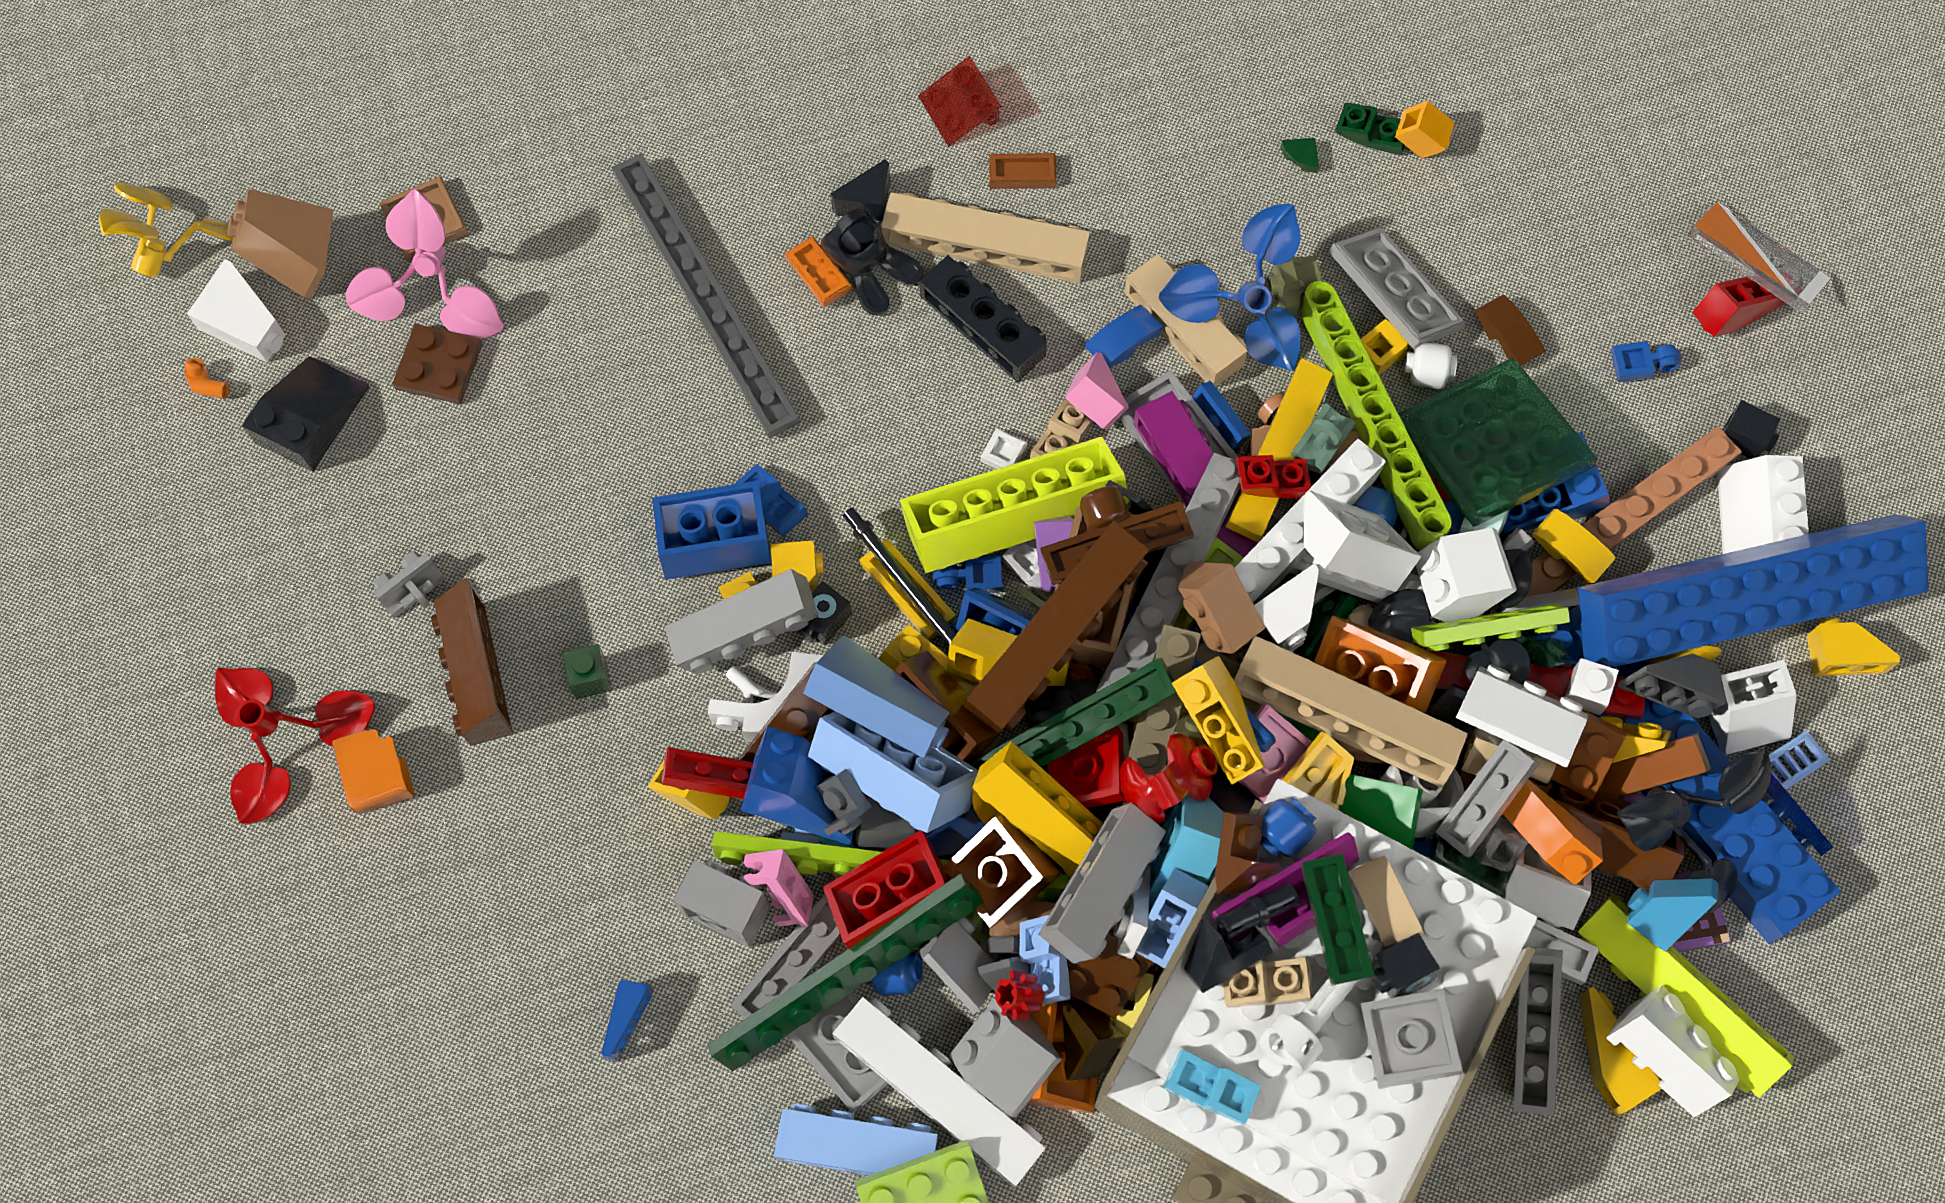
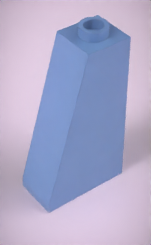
[803,635,950,758]

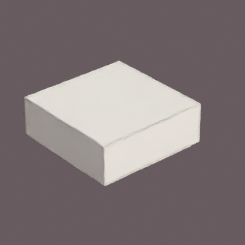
[981,428,1028,469]

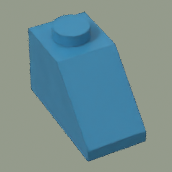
[1627,879,1719,952]

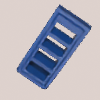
[601,979,654,1063]

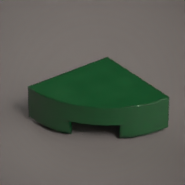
[1281,138,1319,173]

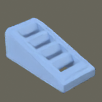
[1765,731,1830,801]

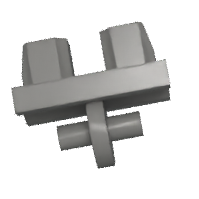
[373,551,446,618]

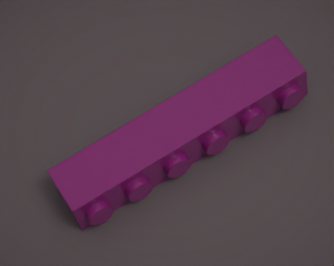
[1133,391,1266,557]

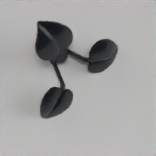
[1368,549,1533,685]
[1617,747,1771,918]

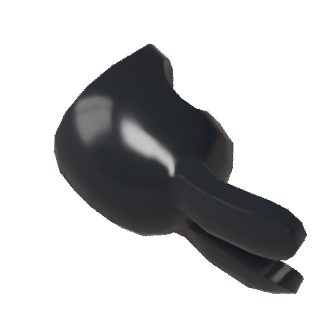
[821,208,924,316]

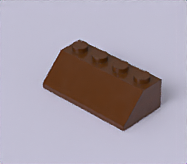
[431,578,514,746]

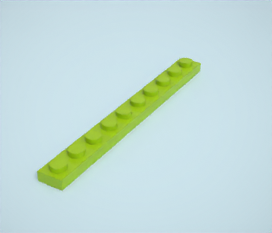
[712,831,1072,902]

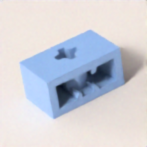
[1136,868,1209,968]

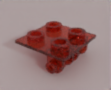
[918,55,1002,147]

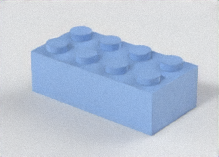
[808,711,979,833]

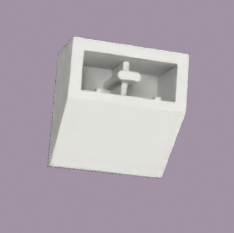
[1708,660,1797,755]

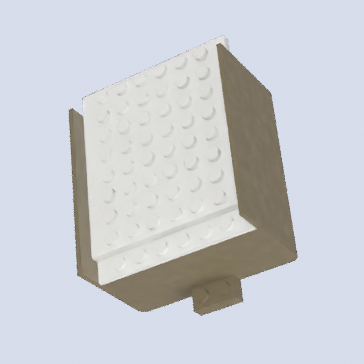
[1094,778,1538,1203]

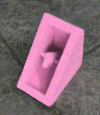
[1065,352,1129,429]

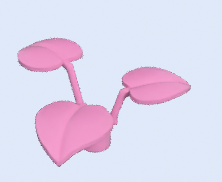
[346,188,504,339]

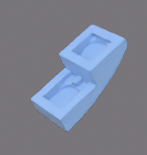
[1020,915,1070,1005]

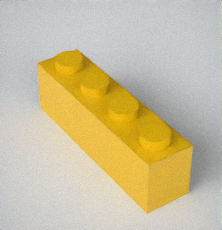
[972,741,1103,877]

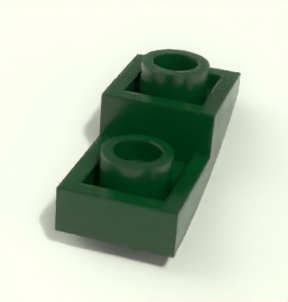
[1335,102,1405,155]

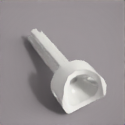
[1259,934,1383,1071]

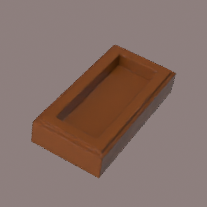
[989,153,1056,189]

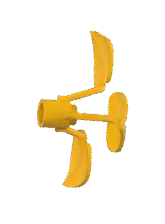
[99,182,233,277]

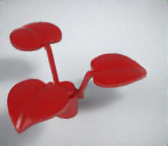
[215,668,376,825]

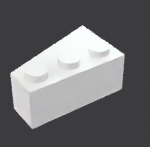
[1606,984,1740,1117]

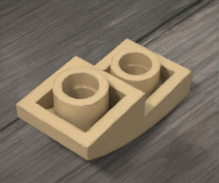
[1030,399,1093,459]
[1348,855,1424,949]
[1223,957,1314,1007]

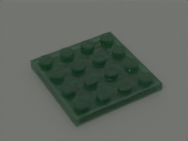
[1398,357,1598,528]

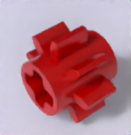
[995,970,1044,1021]

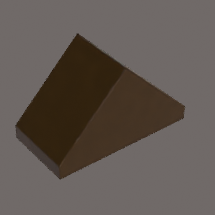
[1062,999,1125,1080]

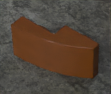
[1475,294,1546,369]

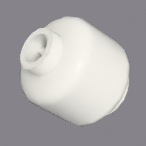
[1404,342,1457,389]

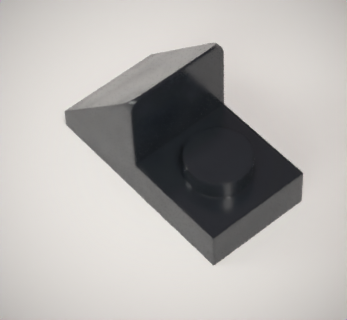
[1184,918,1273,993]

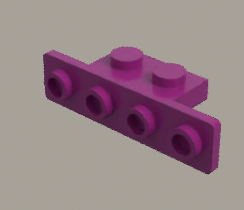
[1212,832,1360,948]

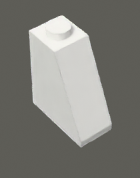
[187,259,286,362]

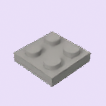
[1361,989,1462,1089]

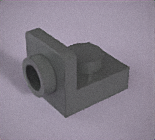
[816,769,872,836]

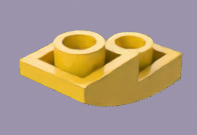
[1532,509,1616,584]

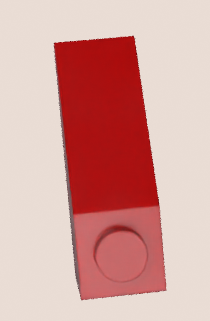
[1692,269,1800,337]

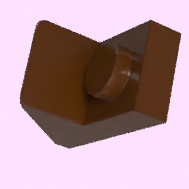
[1215,812,1280,895]

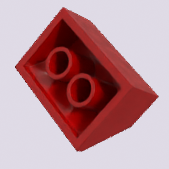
[823,830,952,949]

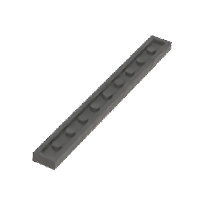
[612,153,800,439]

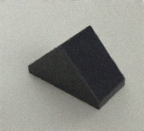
[830,159,891,222]

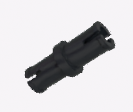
[1215,882,1300,941]

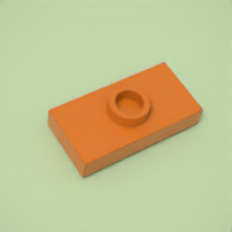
[785,236,852,308]

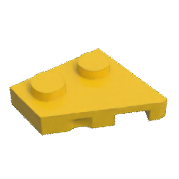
[1282,732,1354,810]

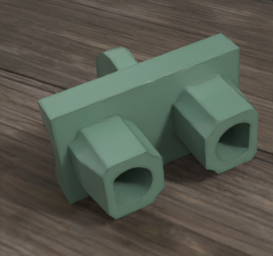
[1291,403,1356,475]

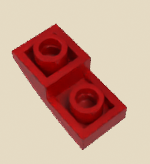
[1236,454,1311,498]

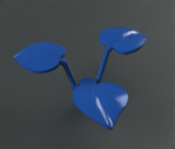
[1159,204,1301,370]

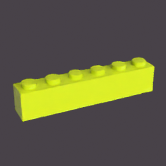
[1577,893,1794,1098]

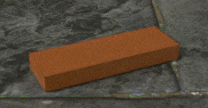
[1598,733,1711,797]

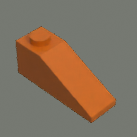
[1503,779,1603,885]

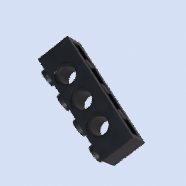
[919,255,1047,383]

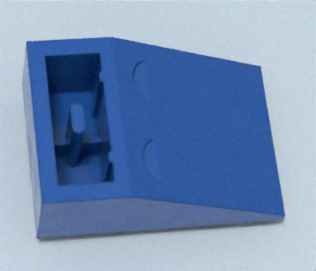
[1482,432,1610,535]

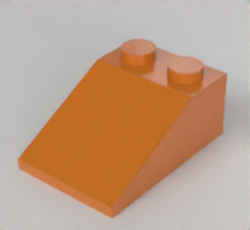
[1314,616,1447,713]

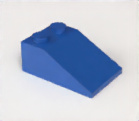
[740,726,854,845]

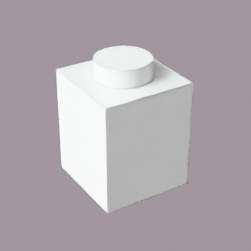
[1565,658,1619,715]

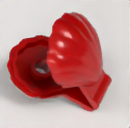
[1120,733,1217,823]

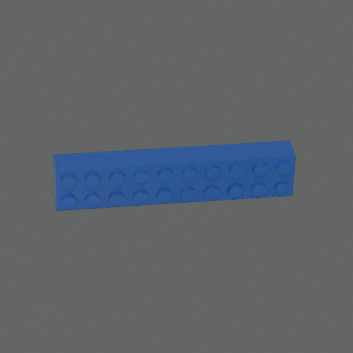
[1578,514,1929,668]
[1526,606,1841,944]

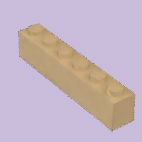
[881,192,1090,283]
[1234,636,1468,788]

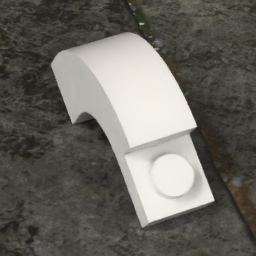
[708,652,823,742]

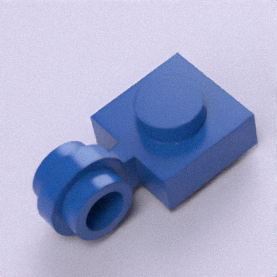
[1611,341,1682,382]
[933,554,1003,593]

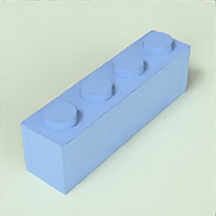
[774,1104,939,1176]

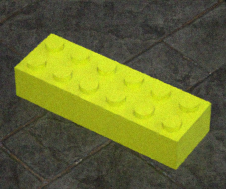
[900,437,1127,573]

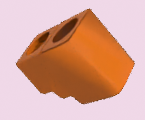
[332,729,415,814]

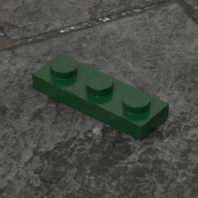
[1300,853,1375,986]

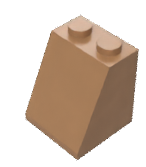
[227,189,333,299]

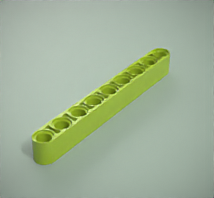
[1301,281,1452,551]

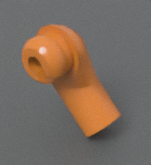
[184,358,229,399]

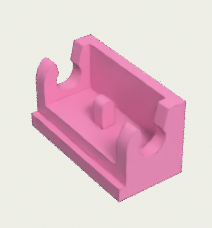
[744,849,814,927]

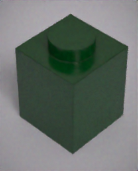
[562,644,612,699]

